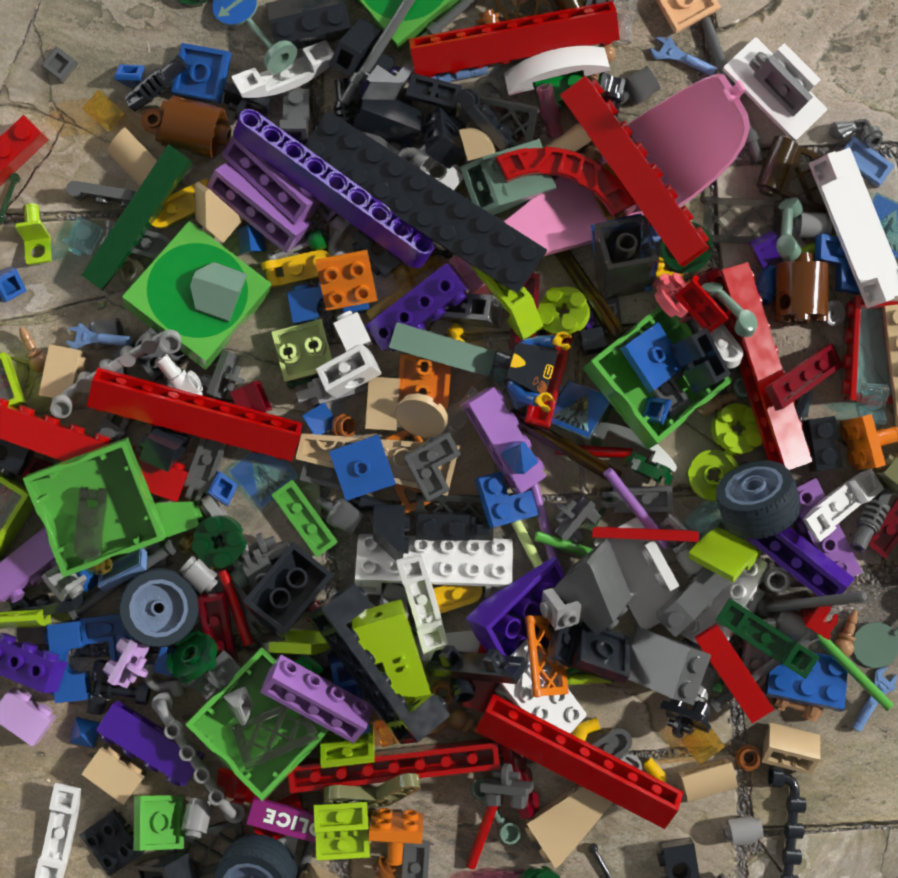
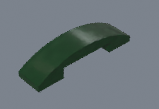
[715,598,820,679]

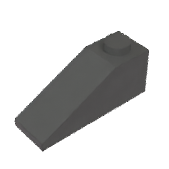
[439,293,504,329]
[656,568,730,637]

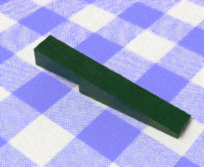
[81,144,193,291]

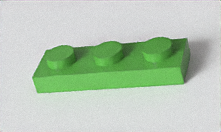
[271,479,338,557]

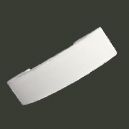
[231,40,334,98]
[504,46,610,96]
[579,422,677,472]
[803,468,884,543]
[396,553,448,654]
[35,783,81,878]

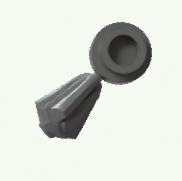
[829,119,883,148]

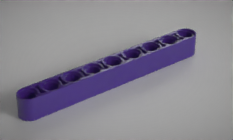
[233,109,434,268]

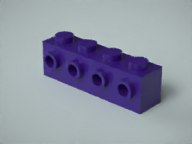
[365,263,470,352]
[748,527,855,607]
[0,633,68,693]
[96,700,205,786]

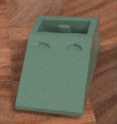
[460,139,556,215]

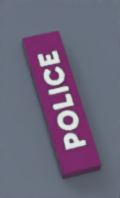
[247,797,316,843]

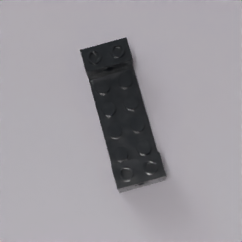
[307,584,450,744]

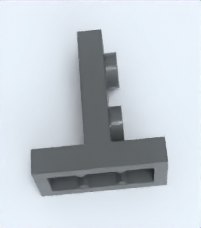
[280,89,310,145]

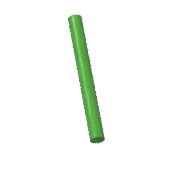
[815,632,894,711]

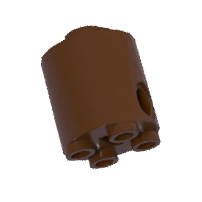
[155,95,232,159]
[775,253,828,324]

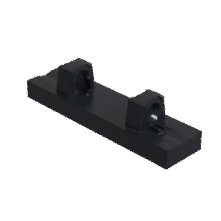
[425,645,527,684]

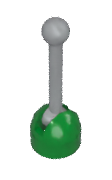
[267,228,328,261]

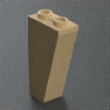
[524,785,613,868]

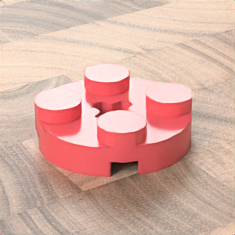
[652,273,692,323]

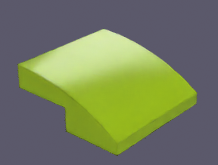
[689,527,763,583]
[0,609,51,629]
[269,629,331,655]
[320,724,375,768]
[314,802,370,861]

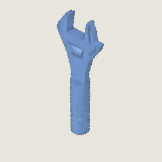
[649,37,717,76]
[431,65,489,82]
[66,323,132,349]
[852,666,897,732]

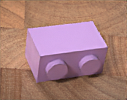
[0,688,57,747]

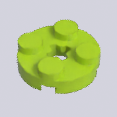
[538,286,590,336]
[711,403,762,456]
[686,449,739,501]

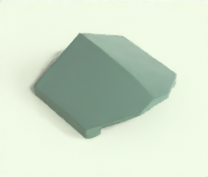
[190,262,247,322]

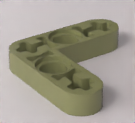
[323,773,420,808]

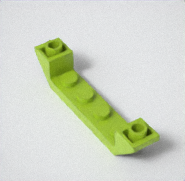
[469,264,544,340]

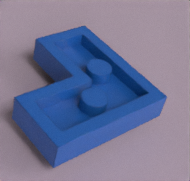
[815,234,861,295]
[475,472,539,529]
[80,614,134,661]

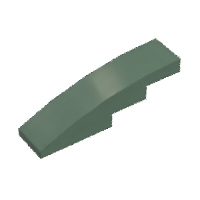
[389,322,496,377]

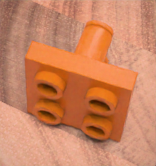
[315,250,378,311]
[398,354,451,410]
[840,414,898,471]
[369,808,424,866]

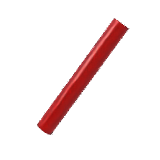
[555,445,633,458]
[217,569,254,646]
[466,805,498,870]

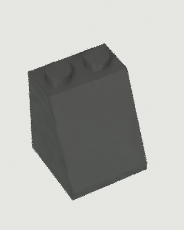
[553,538,632,635]
[628,626,711,705]

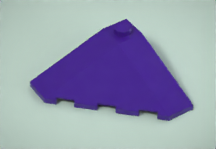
[466,557,564,656]

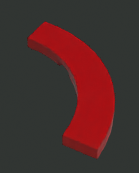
[495,147,636,217]

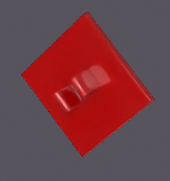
[217,767,268,805]

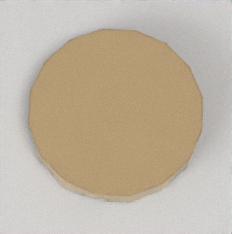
[396,393,448,438]

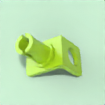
[15,203,52,266]

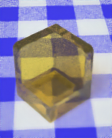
[82,90,125,132]
[682,728,725,765]

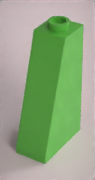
[115,501,205,556]

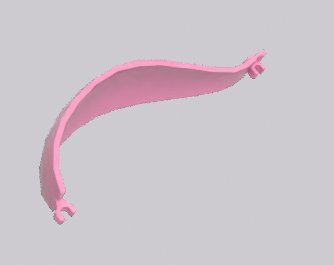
[449,73,750,293]

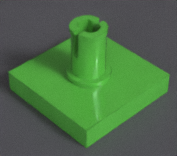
[134,795,184,851]

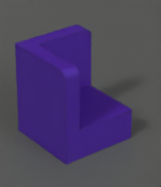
[748,231,780,270]

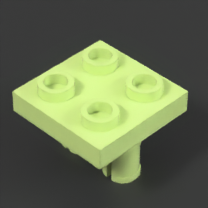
[272,319,333,382]

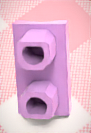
[103,638,150,688]

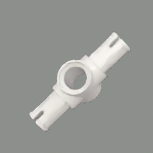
[155,353,203,395]

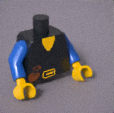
[492,331,571,412]

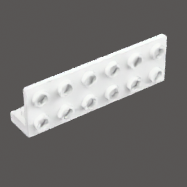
[809,148,898,308]
[355,534,513,599]

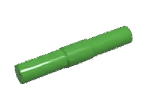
[534,531,593,556]

